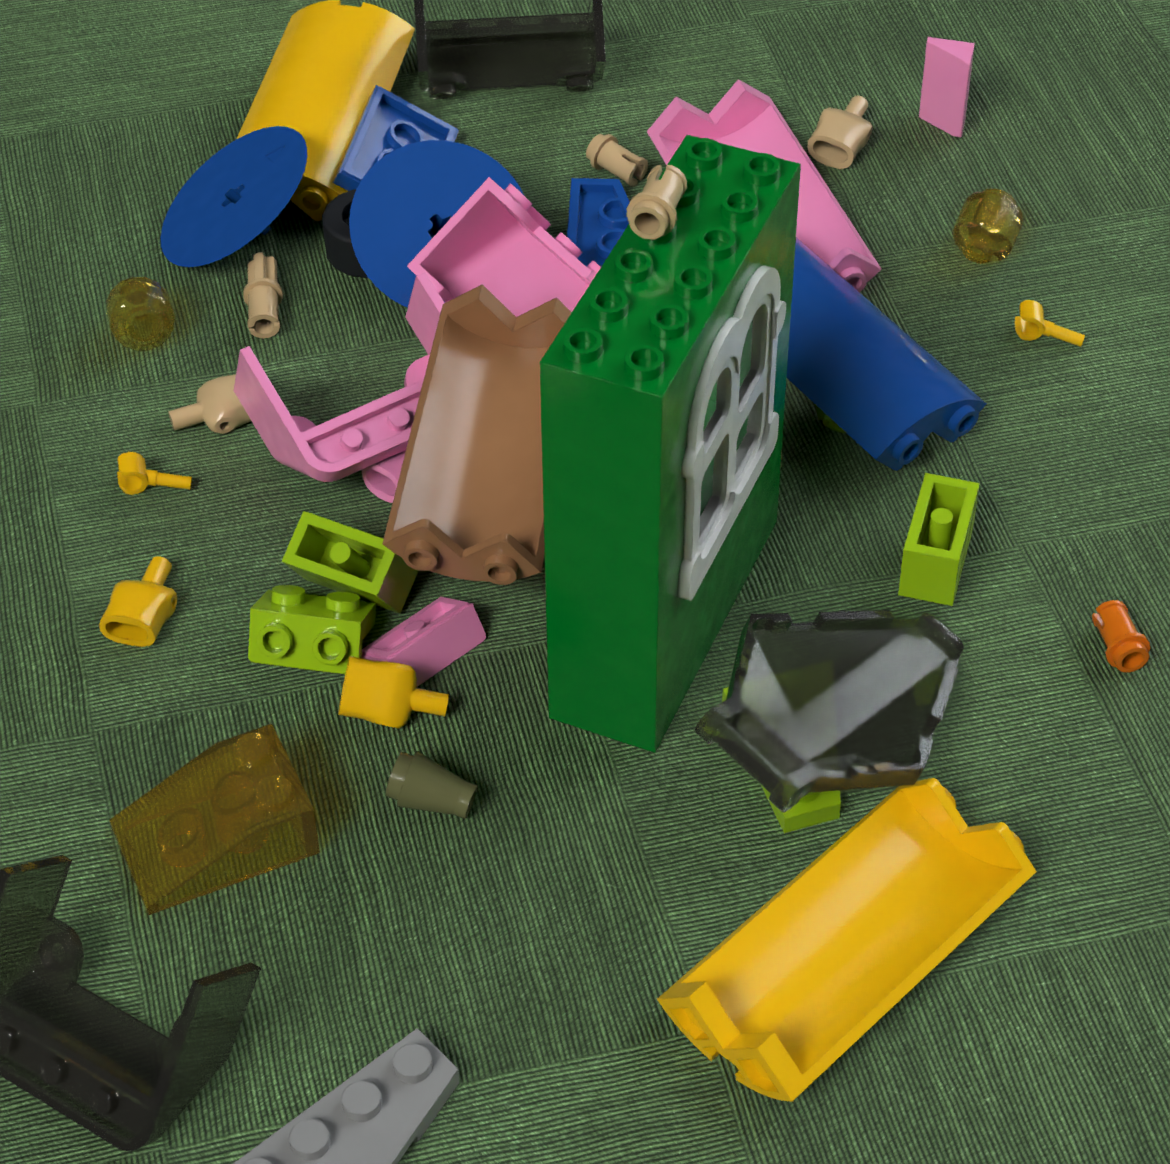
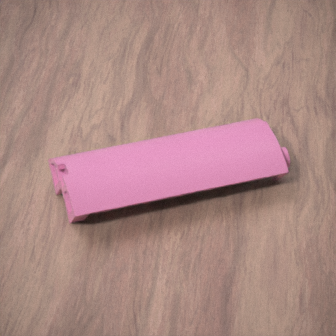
[647,79,881,292]

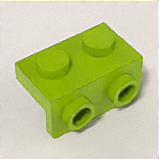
[248,585,376,674]

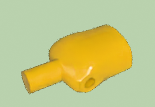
[99,556,177,647]
[338,656,449,729]

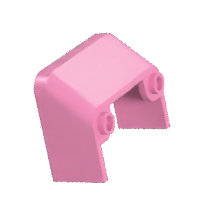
[233,272,444,482]

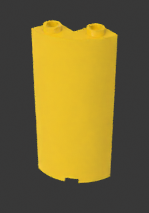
[226,0,415,221]
[657,778,1037,1102]

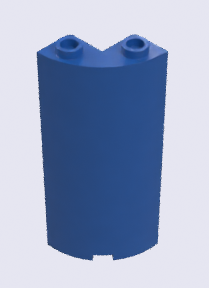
[787,237,987,471]

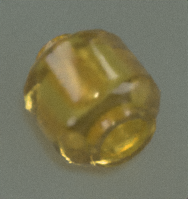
[952,188,1024,264]
[106,277,175,351]

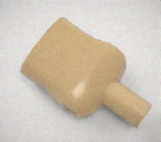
[807,96,873,169]
[168,374,252,434]

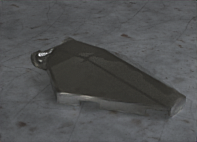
[695,610,964,813]

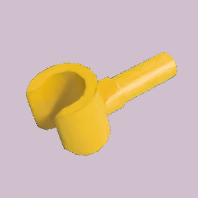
[1015,300,1085,347]
[117,452,192,495]

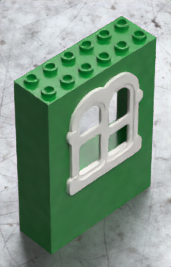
[540,135,801,753]

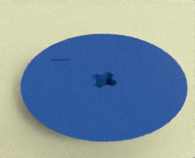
[161,126,307,267]
[349,140,524,308]

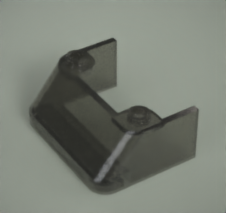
[414,0,606,99]
[0,855,261,1151]

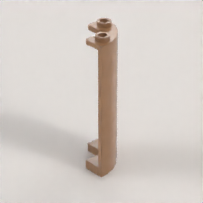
[382,284,572,585]

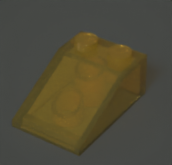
[109,724,320,915]

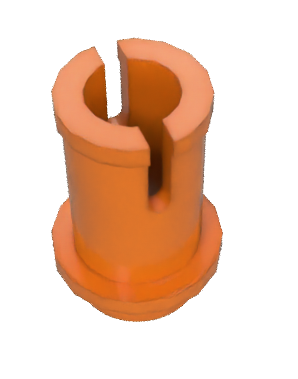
[1092,600,1150,672]

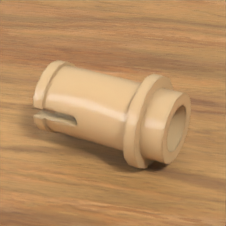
[586,134,648,187]
[627,165,687,240]

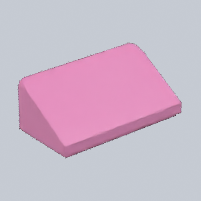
[919,37,975,138]
[361,597,486,687]

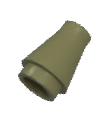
[385,751,478,819]

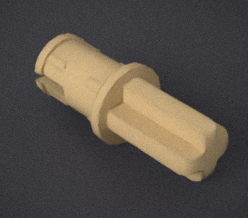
[243,252,283,339]

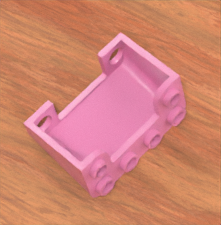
[407,177,601,317]

